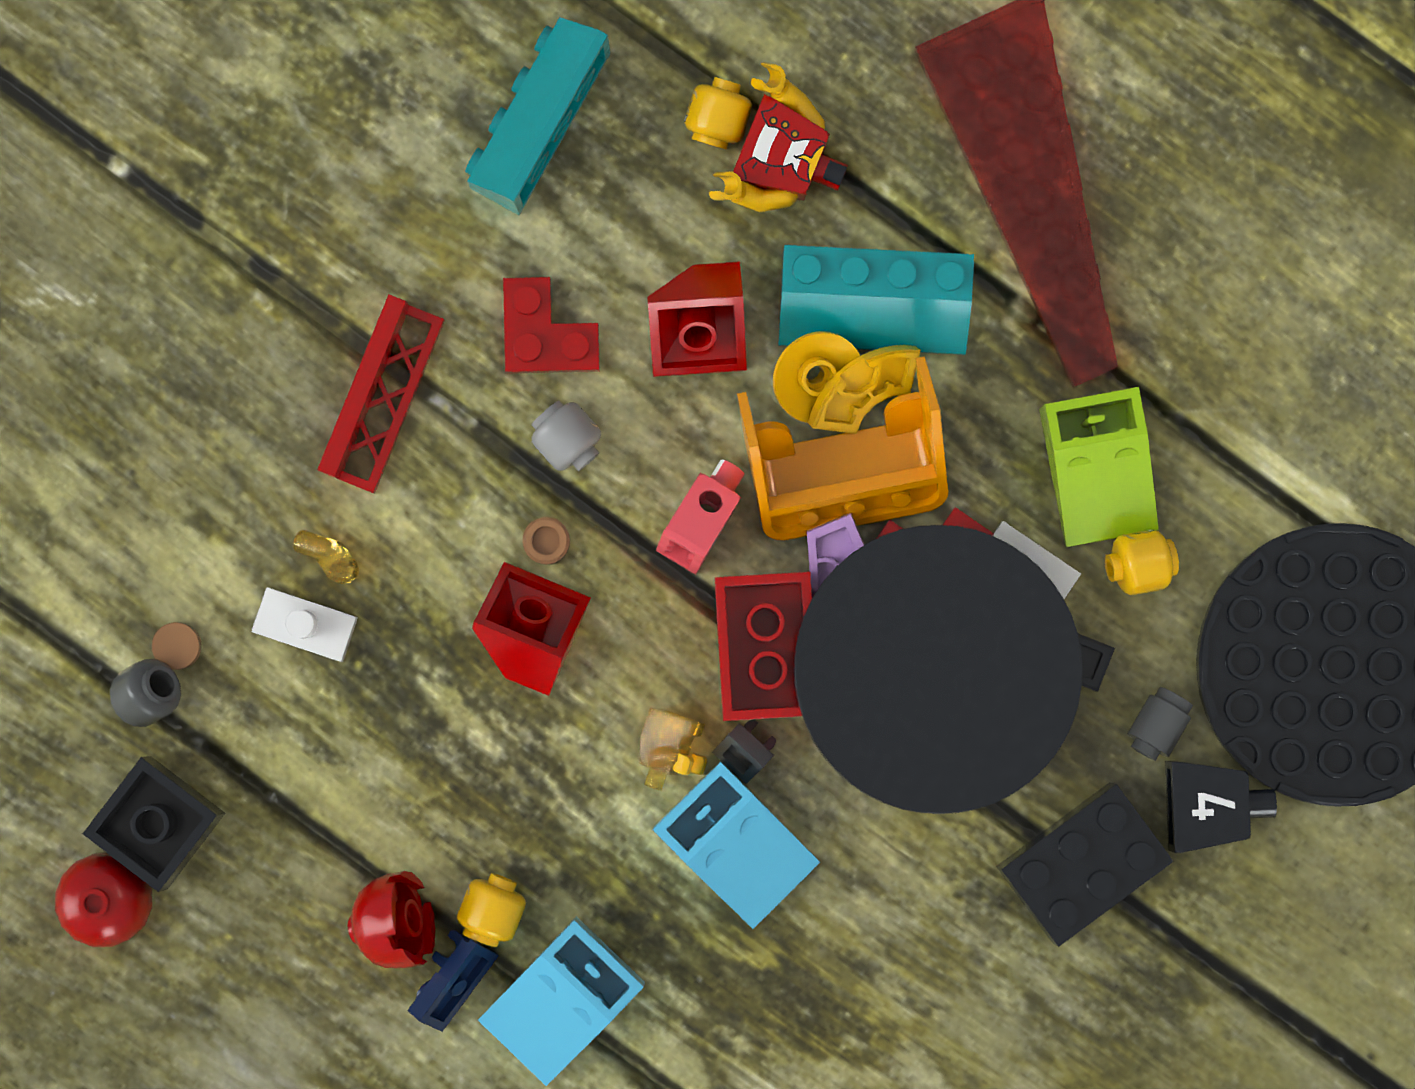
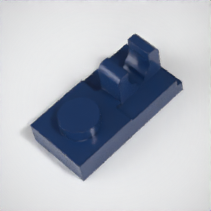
[407,930,499,1032]

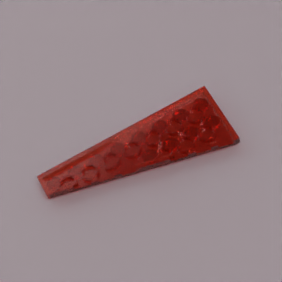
[914,0,1118,388]

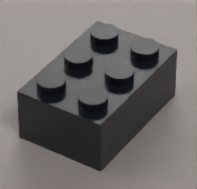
[996,782,1174,947]

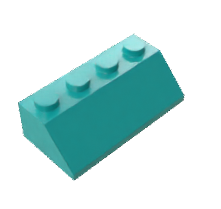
[465,17,610,215]
[778,245,974,355]

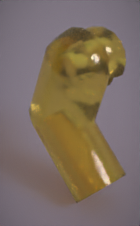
[293,530,359,584]

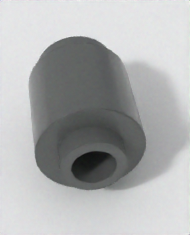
[1127,687,1193,761]

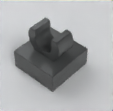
[712,719,776,784]

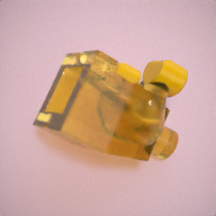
[639,707,707,791]

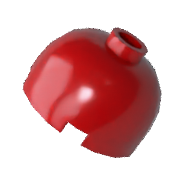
[55,853,152,947]
[348,871,436,969]

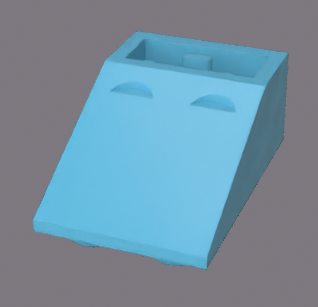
[652,761,820,929]
[478,916,645,1086]

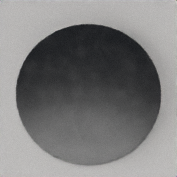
[1196,523,1415,807]
[793,525,1083,814]

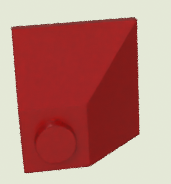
[647,262,747,377]
[472,562,591,696]

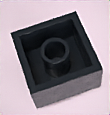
[83,756,225,892]

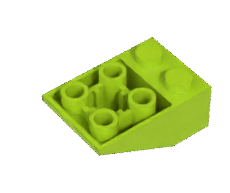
[1039,387,1159,548]

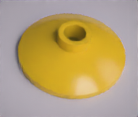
[773,331,860,423]

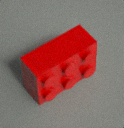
[714,572,812,721]

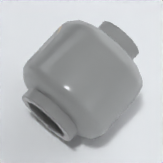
[531,400,601,472]

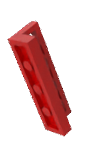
[317,294,445,494]

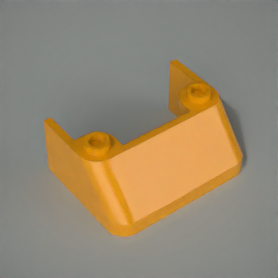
[737,356,948,540]

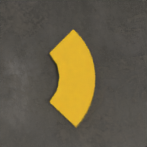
[808,345,921,434]

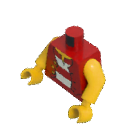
[709,62,848,212]

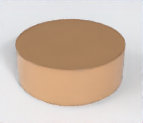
[522,517,570,565]
[152,622,202,670]

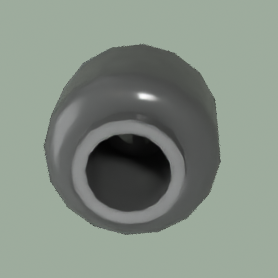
[110,659,181,727]

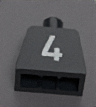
[1165,761,1277,853]

